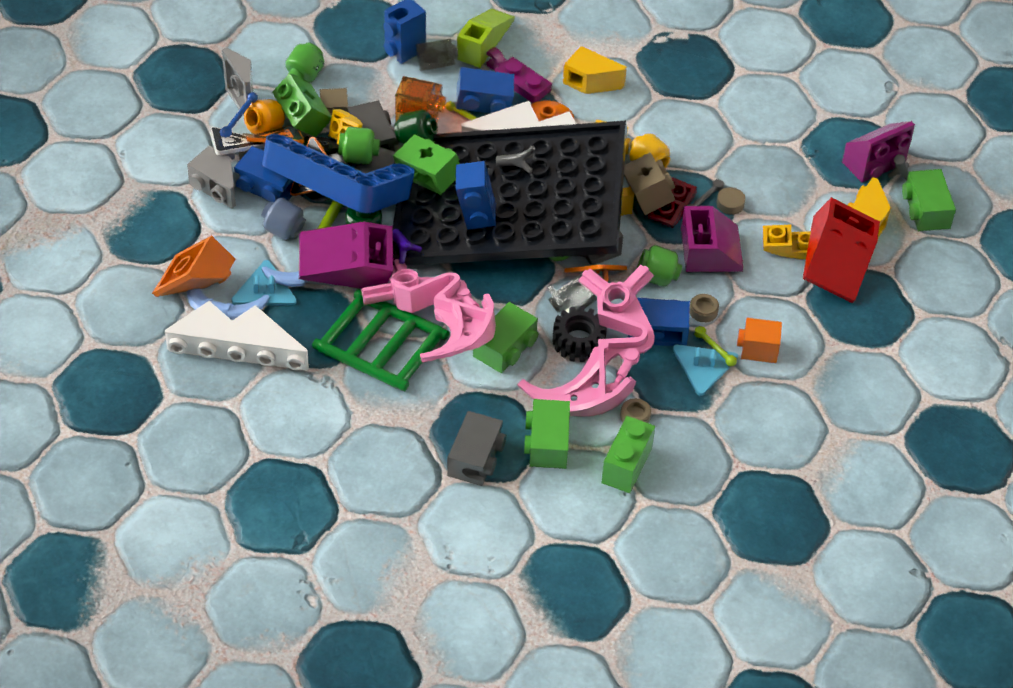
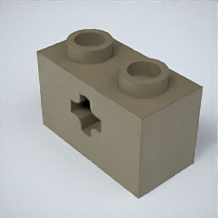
[624,153,676,215]

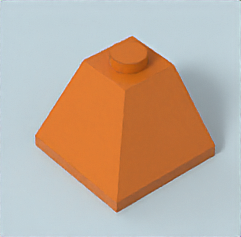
[152,235,236,297]

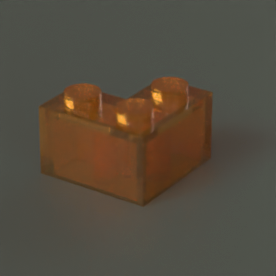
[395,76,446,124]

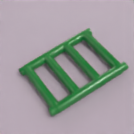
[312,289,450,392]

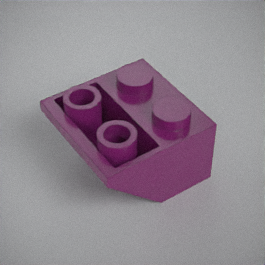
[842,121,915,183]
[681,206,744,272]

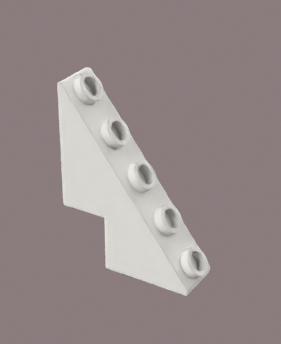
[461,101,576,132]
[165,301,309,371]

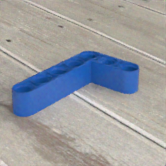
[262,134,415,213]

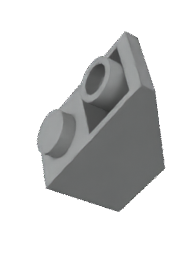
[187,145,236,209]

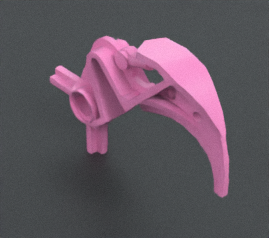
[361,259,496,362]
[517,265,655,417]

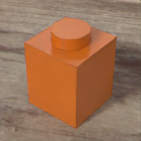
[737,318,782,363]

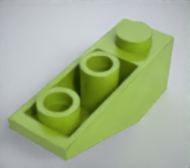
[457,8,515,68]

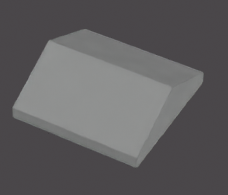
[222,48,253,116]

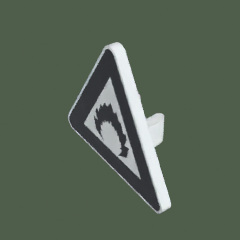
[210,127,265,160]

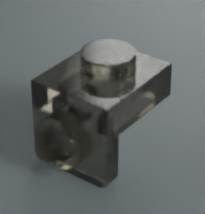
[415,38,458,71]
[547,274,597,313]

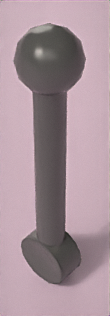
[687,179,724,206]

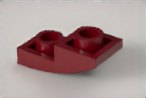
[647,177,697,228]

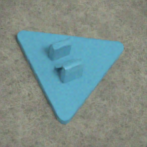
[232,260,296,306]
[673,345,738,396]

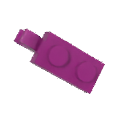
[486,47,552,103]

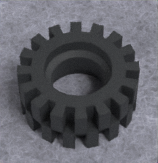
[552,306,607,362]

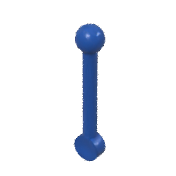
[220,92,258,138]

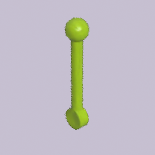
[445,101,477,120]
[694,326,737,367]

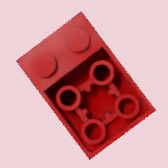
[803,197,880,303]

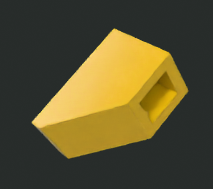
[563,46,627,94]
[848,177,891,238]

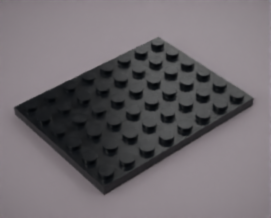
[392,121,627,266]

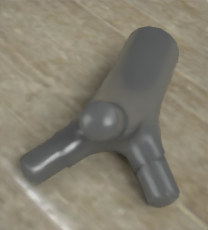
[496,146,535,174]
[888,154,910,180]

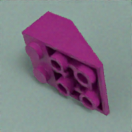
[299,222,393,289]

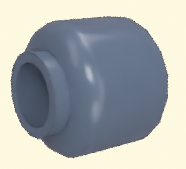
[261,198,306,240]

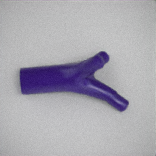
[392,229,422,264]

